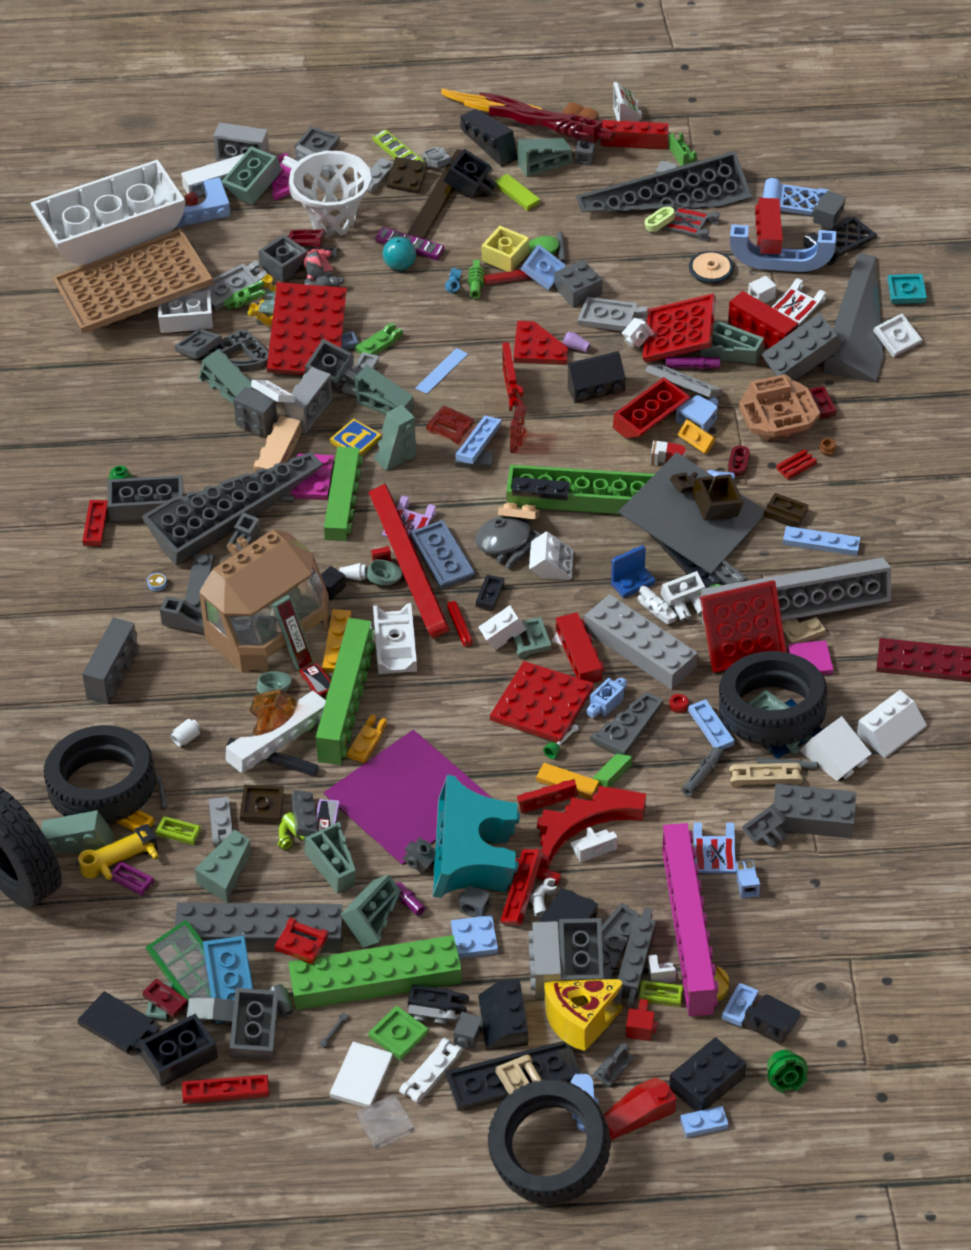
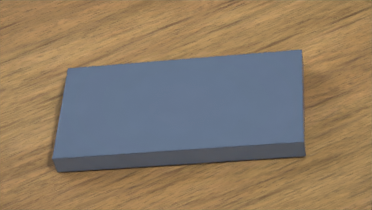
[409,520,475,589]

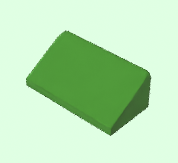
[592,754,632,787]

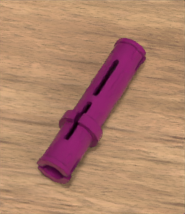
[666,356,720,370]

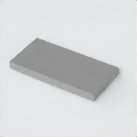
[646,365,723,397]

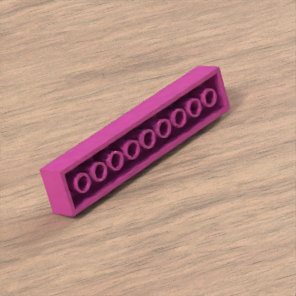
[662,823,718,1017]

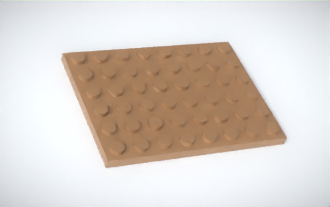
[52,229,214,334]

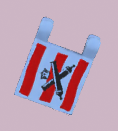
[693,823,736,873]

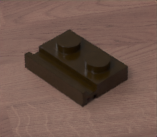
[763,493,809,528]

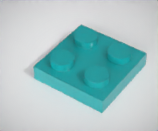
[887,274,927,304]

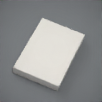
[330,1042,393,1109]

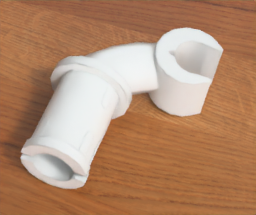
[529,878,557,918]

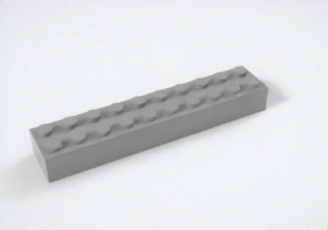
[701,558,891,625]

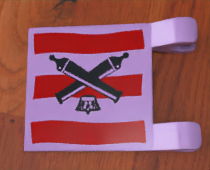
[382,496,436,546]

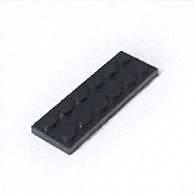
[445,1041,581,1111]

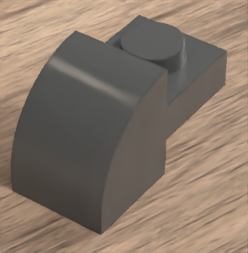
[226,512,261,551]

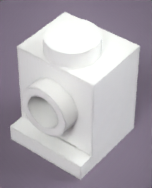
[622,318,654,348]

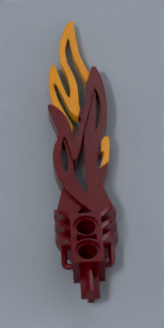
[441,89,615,143]

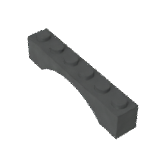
[160,596,277,645]

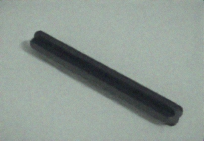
[227,738,319,776]

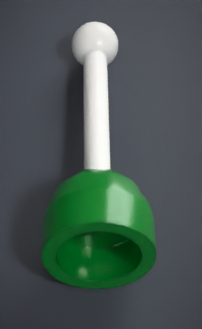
[543,724,579,759]

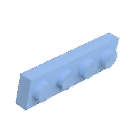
[456,416,502,464]
[783,526,860,556]

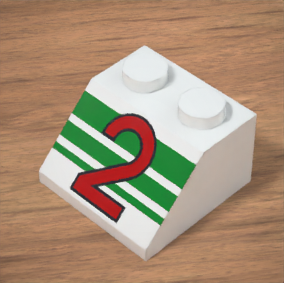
[613,82,642,122]

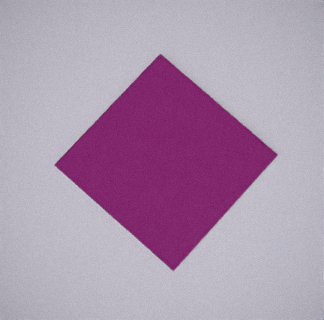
[323,729,492,865]

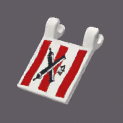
[772,278,826,326]

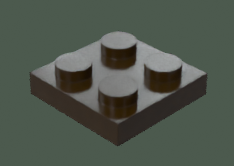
[386,156,428,194]
[239,784,284,823]

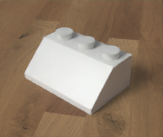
[857,690,927,758]

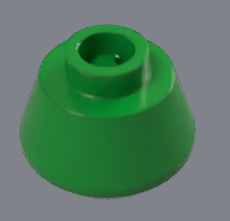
[108,465,133,480]

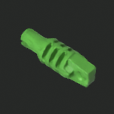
[468,260,484,299]

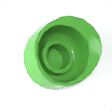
[529,235,559,255]

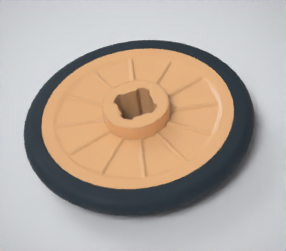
[689,251,734,283]

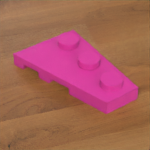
[272,153,305,201]

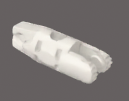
[637,586,677,625]

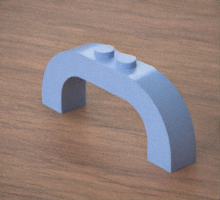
[730,224,836,272]

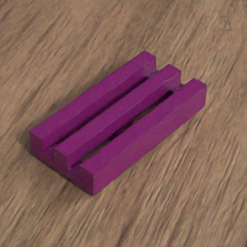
[111,861,154,896]

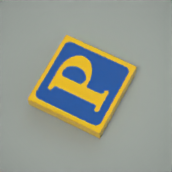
[330,418,381,455]

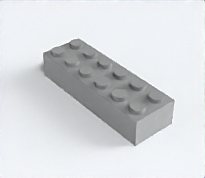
[584,594,698,690]

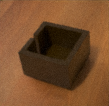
[691,474,744,521]

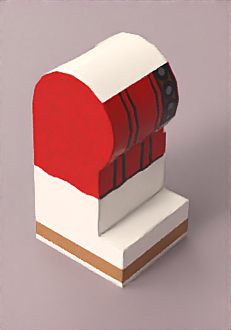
[650,440,686,466]

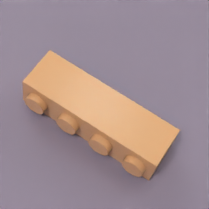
[254,416,302,472]

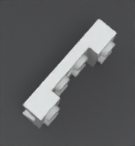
[373,603,417,674]

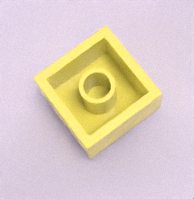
[481,226,529,272]

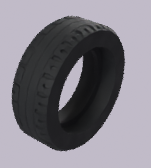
[719,651,827,746]
[43,725,156,824]
[488,1079,611,1204]

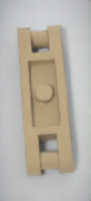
[729,763,803,787]

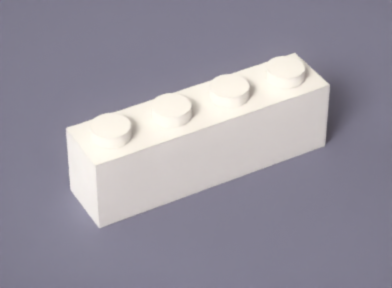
[181,154,244,198]

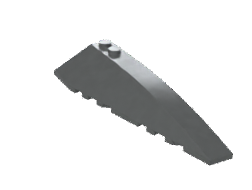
[576,151,752,212]
[823,253,883,383]
[142,452,323,566]

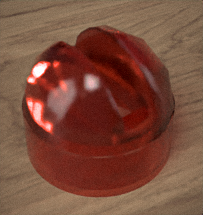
[184,192,199,206]

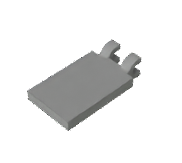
[200,260,267,311]
[578,297,648,331]

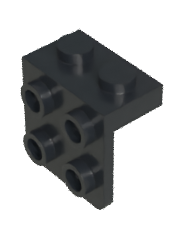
[744,994,801,1044]

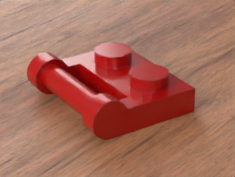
[275,917,329,964]

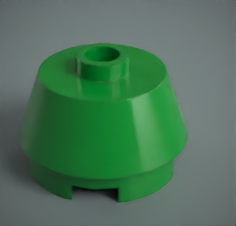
[767,1050,808,1093]

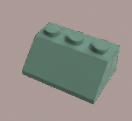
[221,147,282,205]

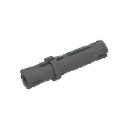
[681,747,724,797]

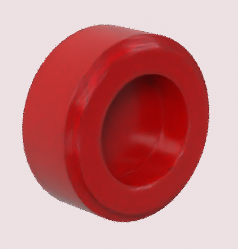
[669,694,689,713]

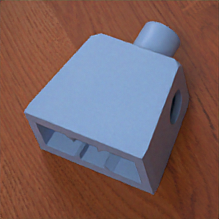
[676,396,718,432]

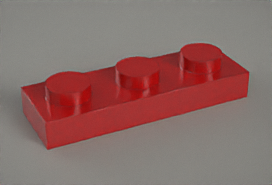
[82,500,108,546]
[517,779,579,814]

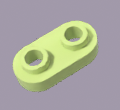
[645,207,675,232]

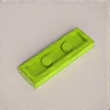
[494,174,540,211]

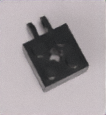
[444,149,496,198]

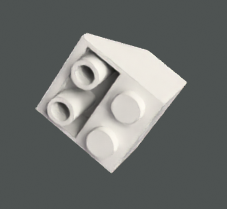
[529,531,574,580]

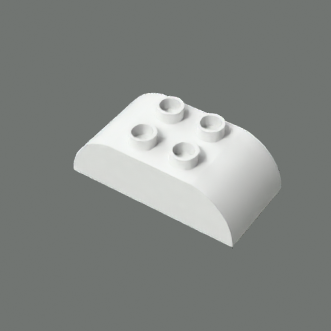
[31,160,185,265]

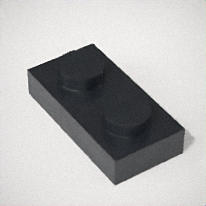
[476,574,505,611]

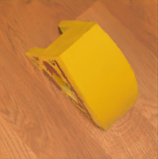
[544,979,622,1051]

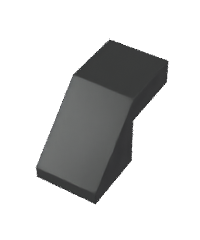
[186,998,234,1023]

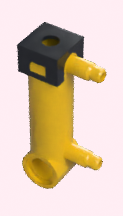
[78,824,159,880]

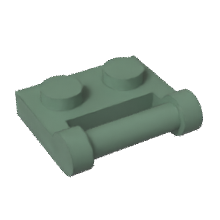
[513,617,551,659]

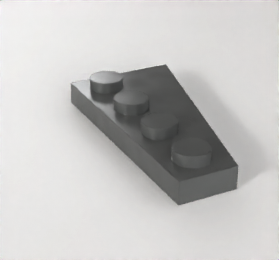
[602,902,638,979]

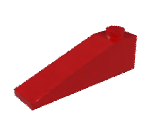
[603,1077,676,1140]

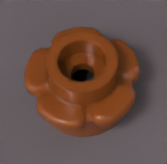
[819,438,837,455]

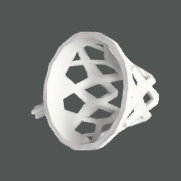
[282,151,372,237]

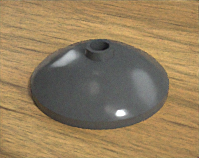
[475,515,530,554]

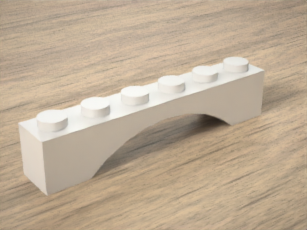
[226,691,326,773]

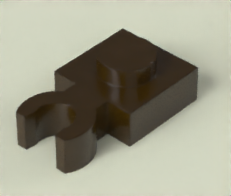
[670,472,698,493]

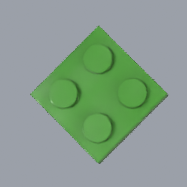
[368,1005,428,1061]

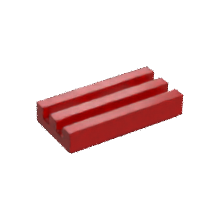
[776,449,817,480]

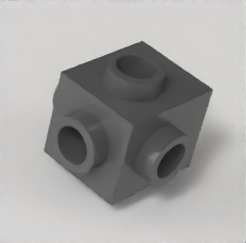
[403,837,436,874]

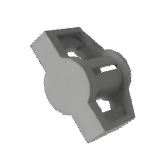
[423,146,451,168]

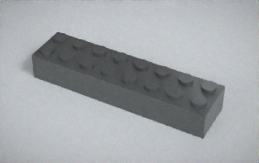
[175,903,344,953]

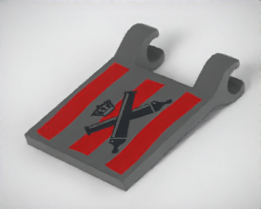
[665,207,720,242]

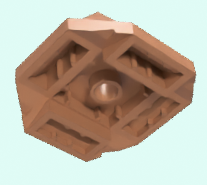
[739,374,820,441]

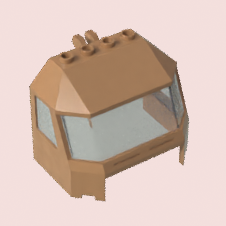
[199,530,330,673]

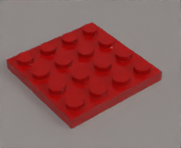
[643,293,716,363]
[700,580,787,673]
[490,661,594,742]

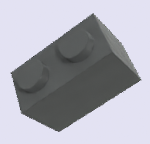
[812,191,846,229]

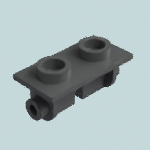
[592,1043,635,1087]

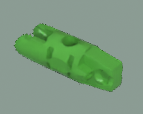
[224,280,266,310]

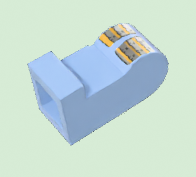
[736,860,760,898]

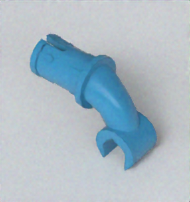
[445,268,462,293]

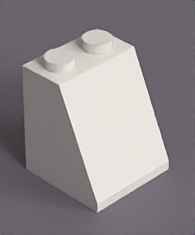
[800,716,872,781]

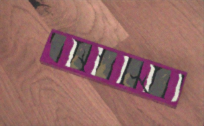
[375,227,445,261]

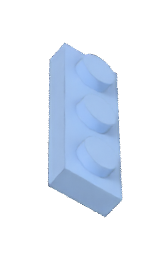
[688,699,734,750]

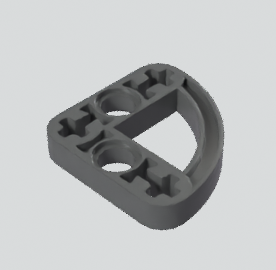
[205,330,269,372]

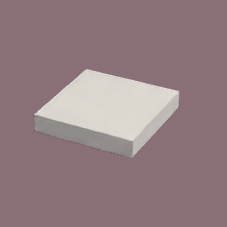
[873,314,923,358]

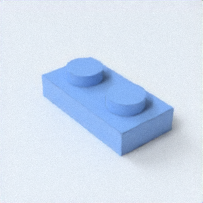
[722,983,759,1027]
[680,1106,728,1138]

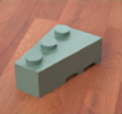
[700,320,764,364]
[198,349,254,405]
[374,405,416,471]
[41,810,114,853]
[340,875,400,948]

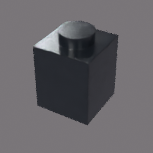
[321,566,346,600]

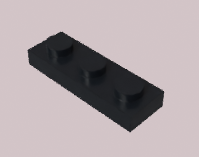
[512,477,570,500]

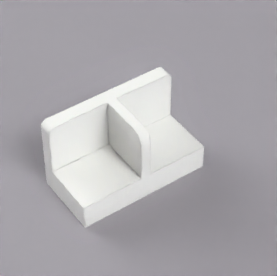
[571,827,617,863]

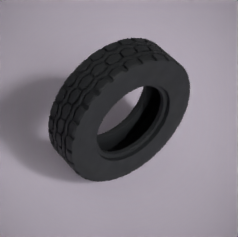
[0,787,62,908]

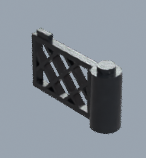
[803,216,877,265]

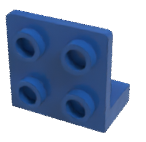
[611,545,655,599]

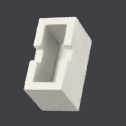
[479,606,527,651]

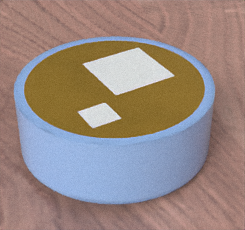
[147,573,167,591]

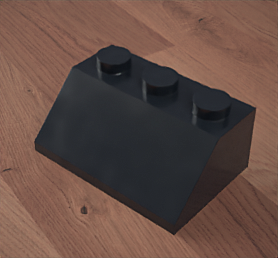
[568,351,626,403]
[478,979,528,1050]

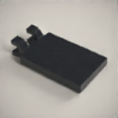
[77,991,160,1056]

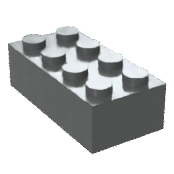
[761,313,844,381]
[108,475,184,522]
[82,618,139,704]
[774,784,856,838]

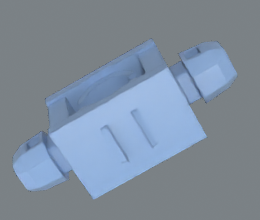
[587,678,627,717]

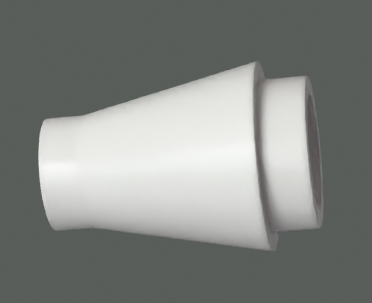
[339,563,368,581]

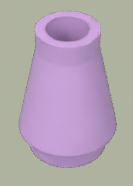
[563,331,590,352]

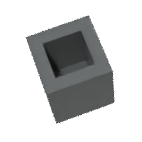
[454,1012,482,1050]

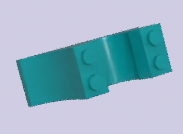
[433,775,520,898]

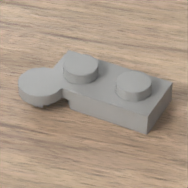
[408,1005,459,1024]

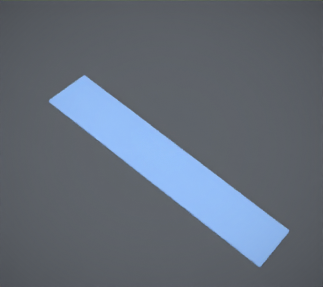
[416,348,468,394]

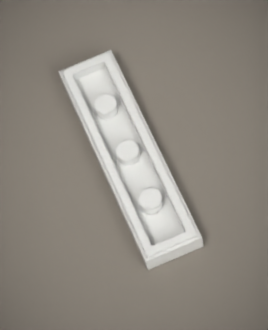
[251,380,295,403]

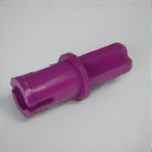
[395,882,426,916]

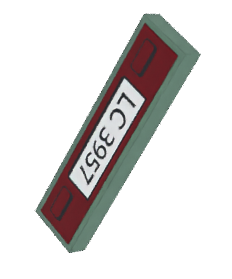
[272,595,314,671]

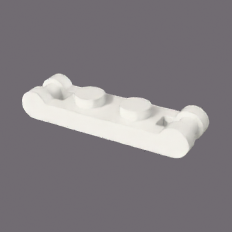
[399,1038,463,1104]

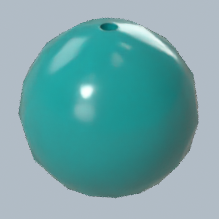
[382,237,416,271]

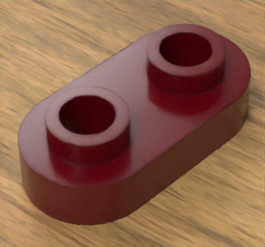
[728,445,750,477]

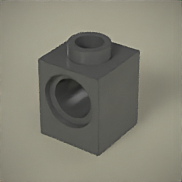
[575,140,596,166]
[458,885,491,917]

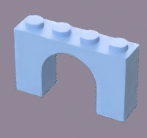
[175,178,230,228]

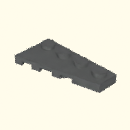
[590,692,663,755]

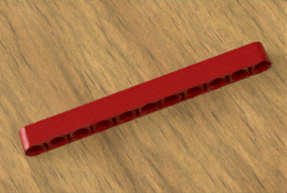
[369,483,450,639]

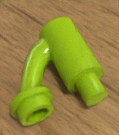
[277,812,306,850]

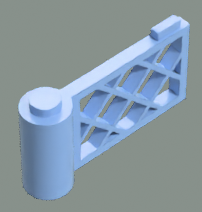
[763,178,829,216]

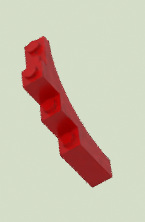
[537,786,647,869]

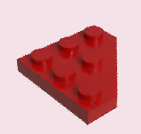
[513,321,568,365]

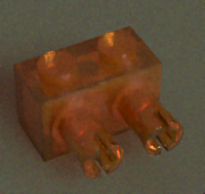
[249,689,297,736]

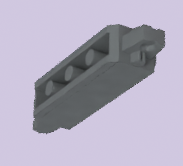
[614,908,656,1008]

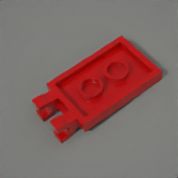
[502,342,524,411]

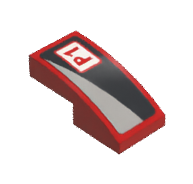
[299,663,331,697]

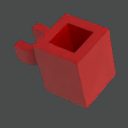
[626,999,658,1041]

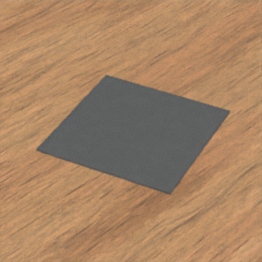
[618,452,764,574]

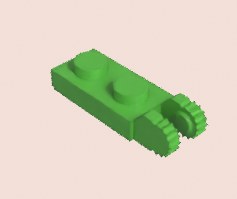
[356,323,404,355]

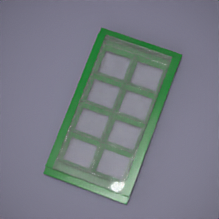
[145,920,211,1006]

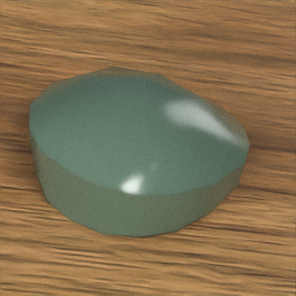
[366,560,402,585]
[256,671,292,697]

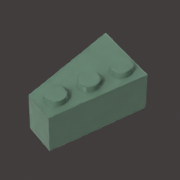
[518,138,572,177]
[355,364,414,415]
[305,822,355,894]
[195,830,252,903]

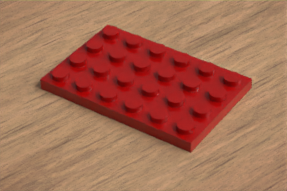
[267,282,347,375]

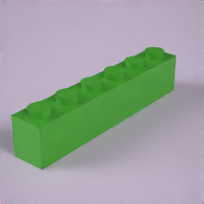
[324,447,363,541]

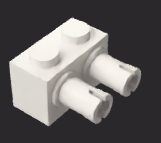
[661,571,705,622]

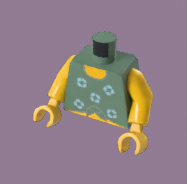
[248,274,276,327]

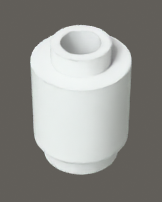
[171,719,201,747]

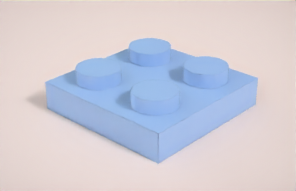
[520,244,566,290]
[451,915,498,959]

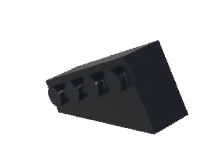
[460,109,518,167]

